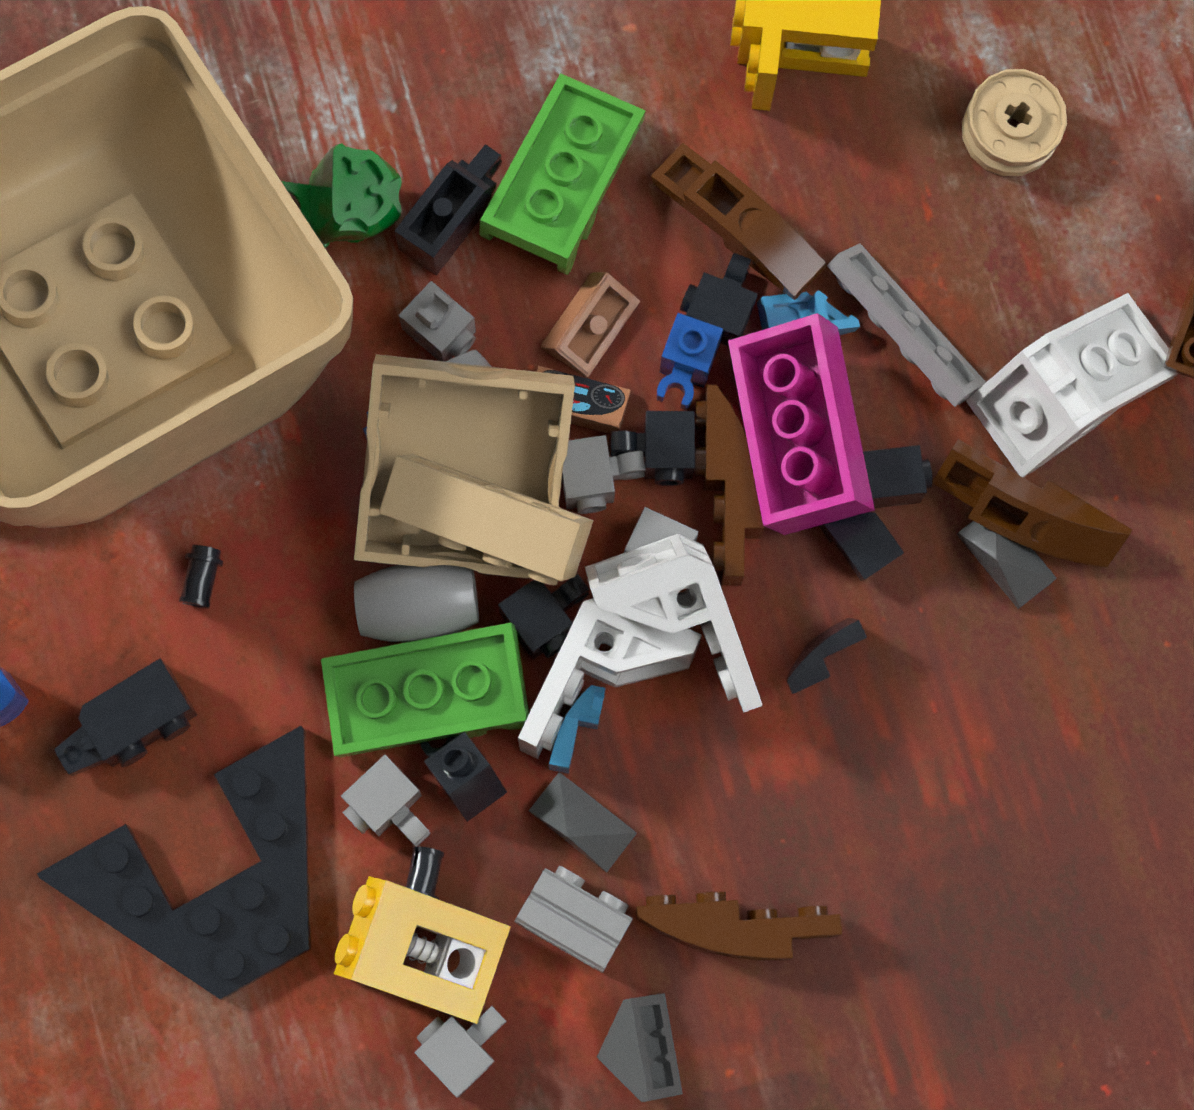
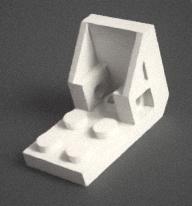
[966,293,1179,477]
[585,534,763,712]
[518,598,701,759]

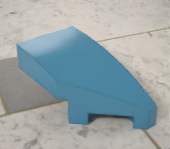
[757,290,860,335]
[549,685,606,774]

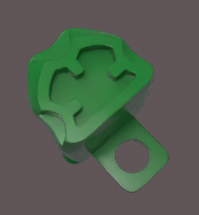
[281,143,402,248]

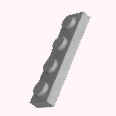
[827,243,986,407]

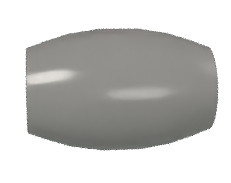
[354,565,479,642]

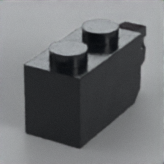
[395,144,502,276]
[54,658,197,776]

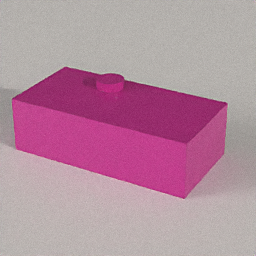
[728,313,875,535]

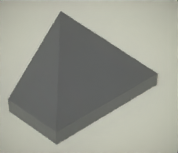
[957,521,1057,609]
[529,772,637,873]
[597,993,683,1102]

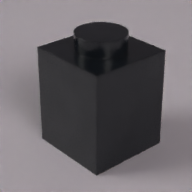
[863,445,932,508]

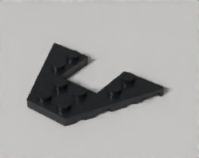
[37,726,311,1000]

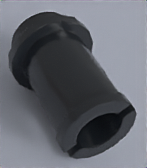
[179,545,224,609]
[406,846,444,900]

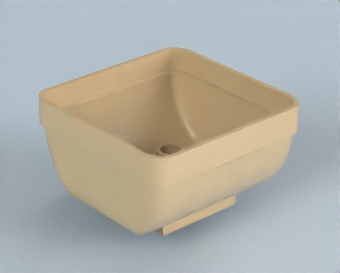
[0,6,353,528]

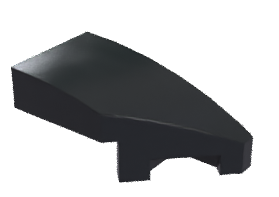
[819,512,904,581]
[786,618,867,694]

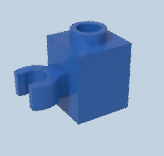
[657,313,723,411]

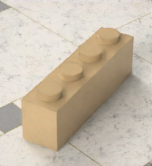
[379,454,594,585]

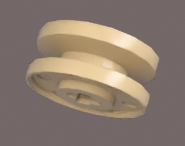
[962,69,1067,176]

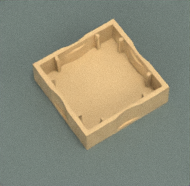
[354,354,575,579]

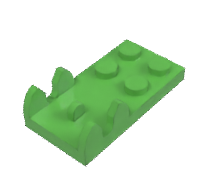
[479,73,646,275]
[321,623,530,757]

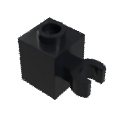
[680,253,758,347]
[611,411,695,486]
[498,574,590,660]
[420,732,507,822]

